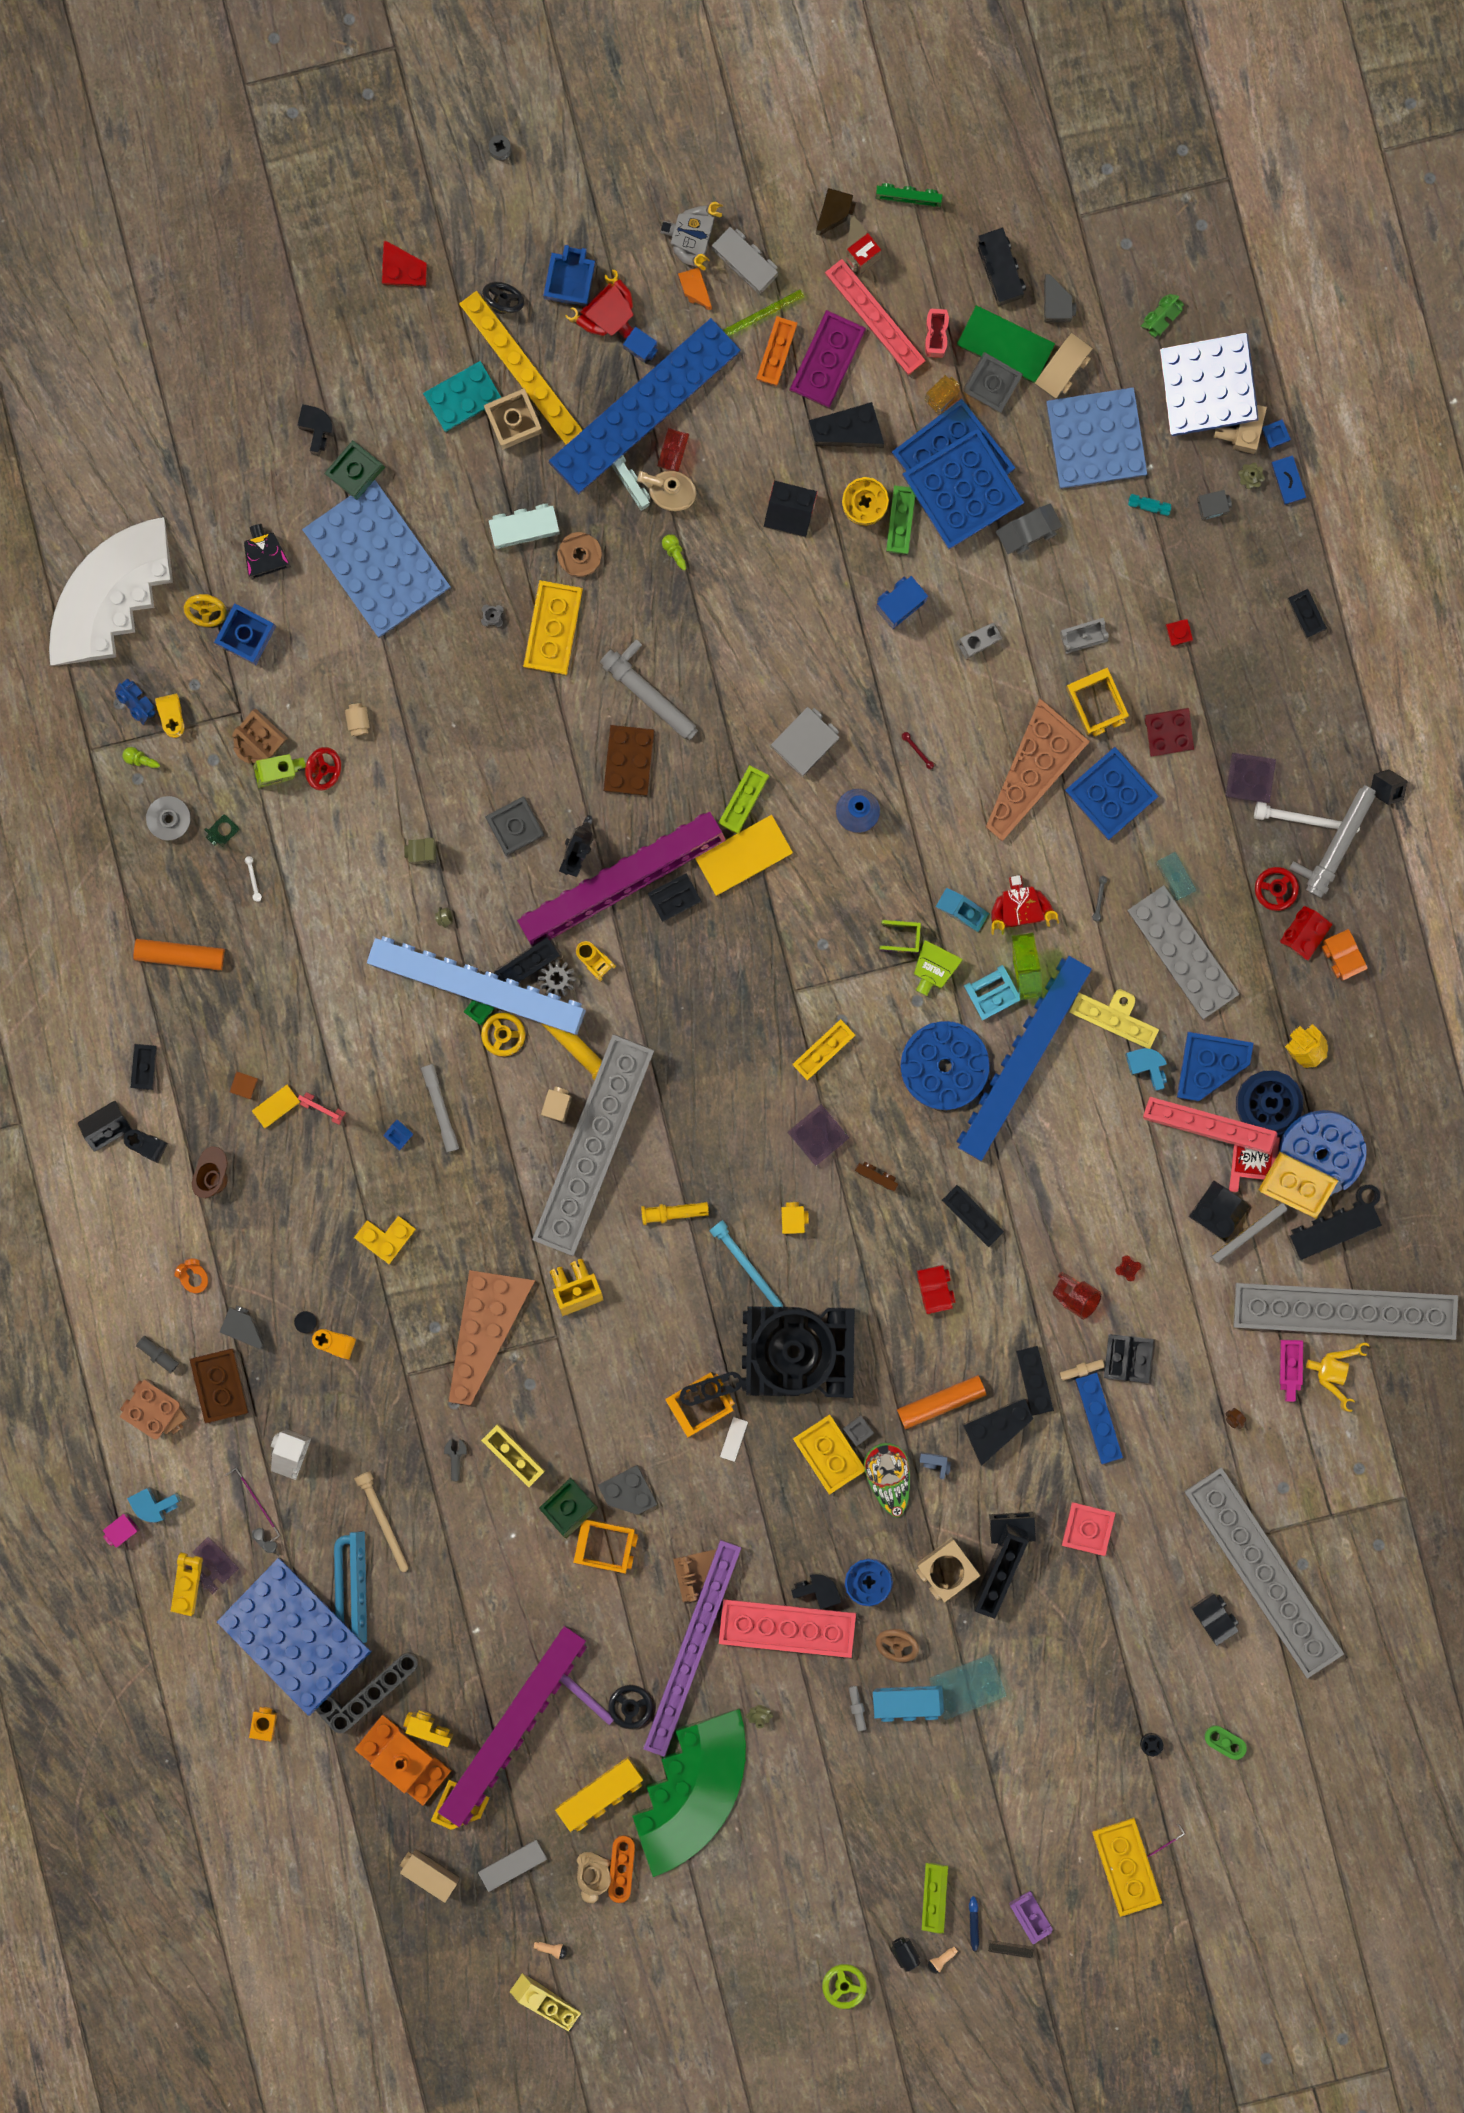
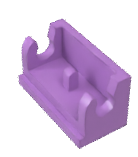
[1009,1891,1053,1944]

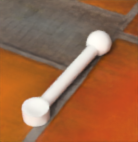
[245,856,262,902]

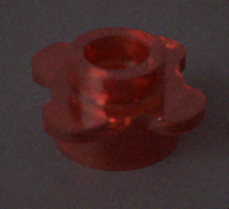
[1115,1255,1142,1282]

